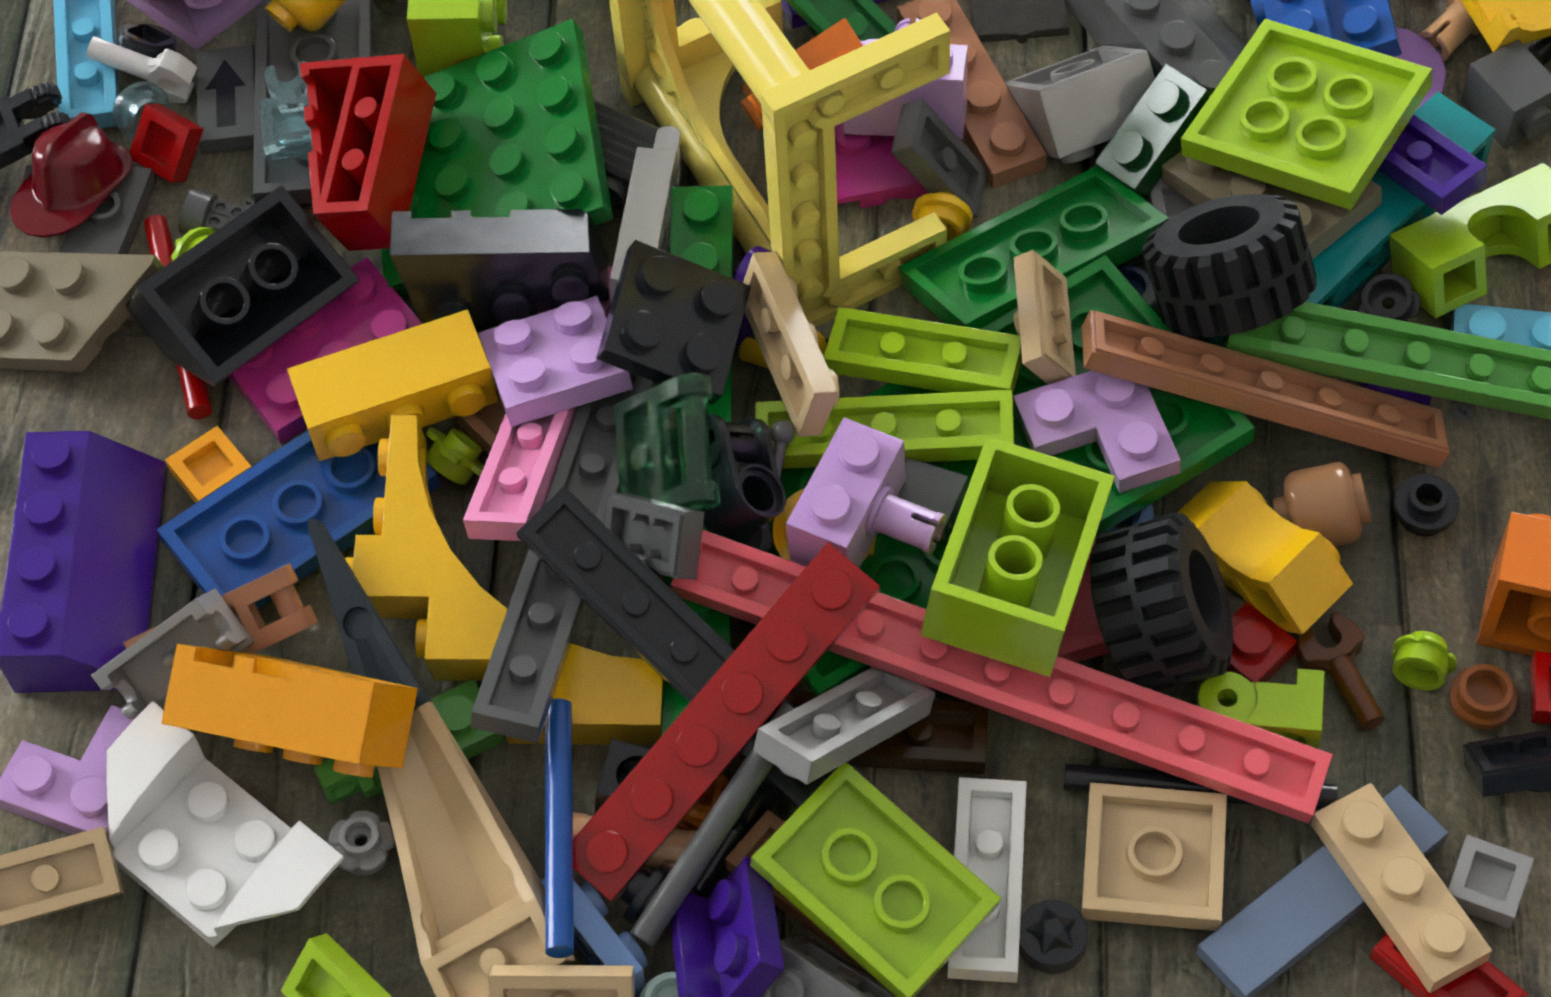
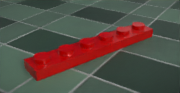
[573,542,880,902]

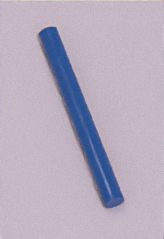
[545,698,574,958]

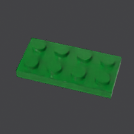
[898,165,1169,329]

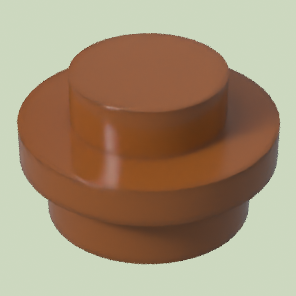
[1448,664,1518,730]

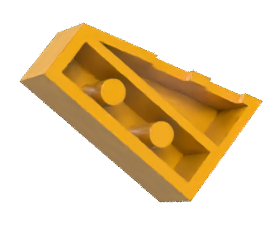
[161,643,418,778]

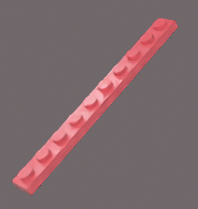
[670,530,1333,824]

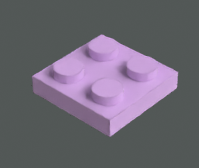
[478,296,633,427]

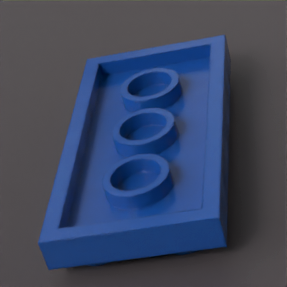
[156,430,441,609]

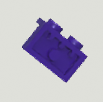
[670,856,784,997]

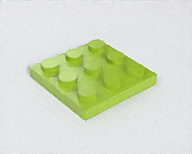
[1181,19,1432,210]

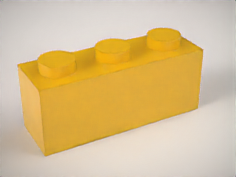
[287,309,498,462]

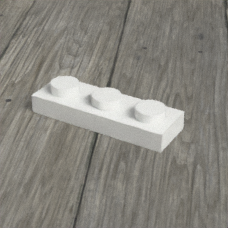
[947,777,1027,983]

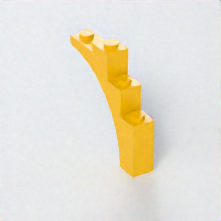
[345,415,664,745]

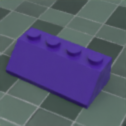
[0,431,168,693]

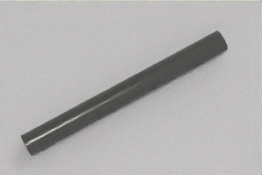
[629,702,795,948]

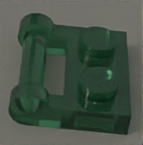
[614,373,721,511]

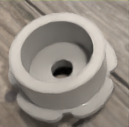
[328,810,395,876]

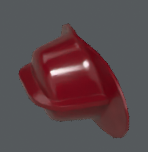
[10,112,133,238]

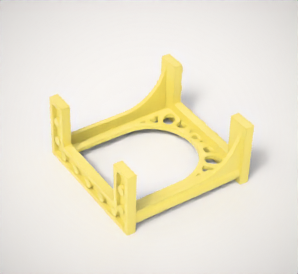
[609,0,950,327]

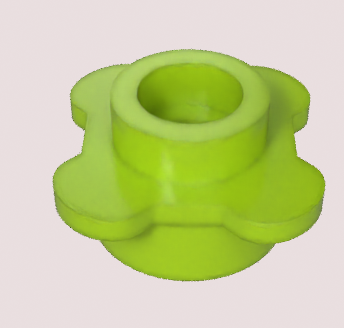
[426,427,485,485]

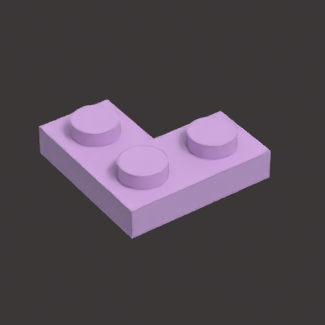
[1013,371,1181,493]
[0,705,134,850]

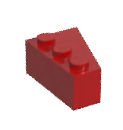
[300,54,437,251]

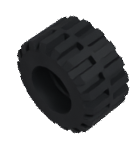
[1142,194,1317,337]
[1090,512,1233,692]

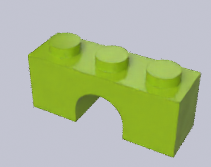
[1389,163,1551,318]

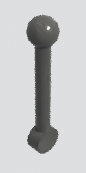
[748,420,795,552]

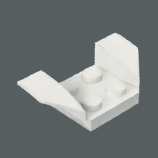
[107,701,344,947]

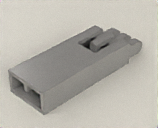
[610,126,681,304]

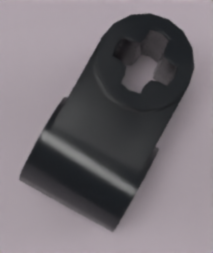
[685,413,786,542]

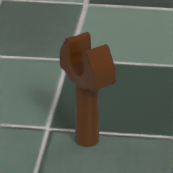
[1296,612,1385,731]

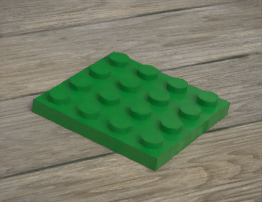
[380,18,613,298]

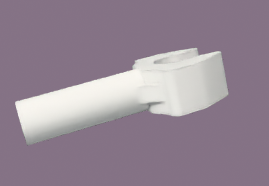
[86,36,198,103]

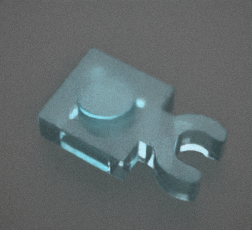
[259,61,313,161]

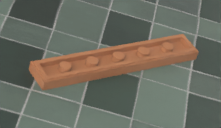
[1082,310,1450,469]

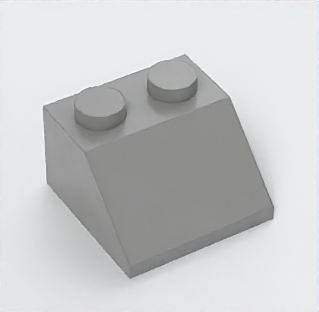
[1005,45,1155,164]

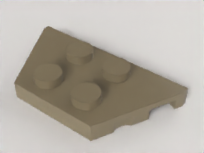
[0,251,165,372]

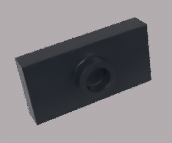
[1463,729,1551,797]

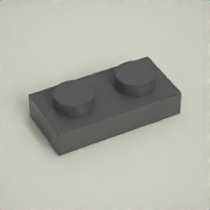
[891,99,987,218]

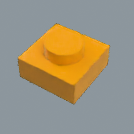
[165,426,252,504]

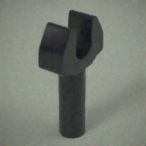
[692,781,778,897]

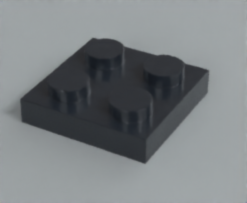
[596,239,751,405]

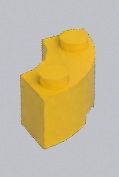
[1178,481,1353,634]

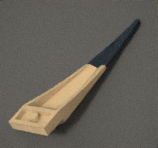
[307,518,575,997]

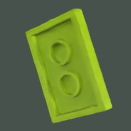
[750,762,1002,997]

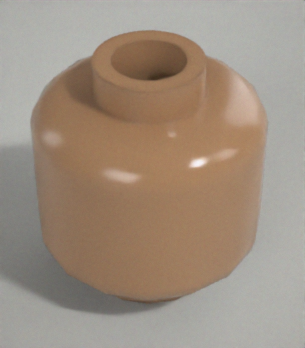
[1273,462,1372,547]

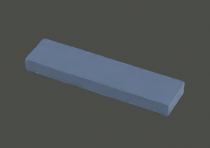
[1196,785,1449,997]

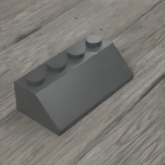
[1065,0,1246,94]

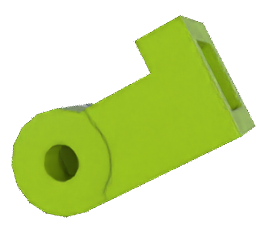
[1197,668,1325,749]

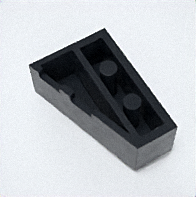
[390,209,610,337]

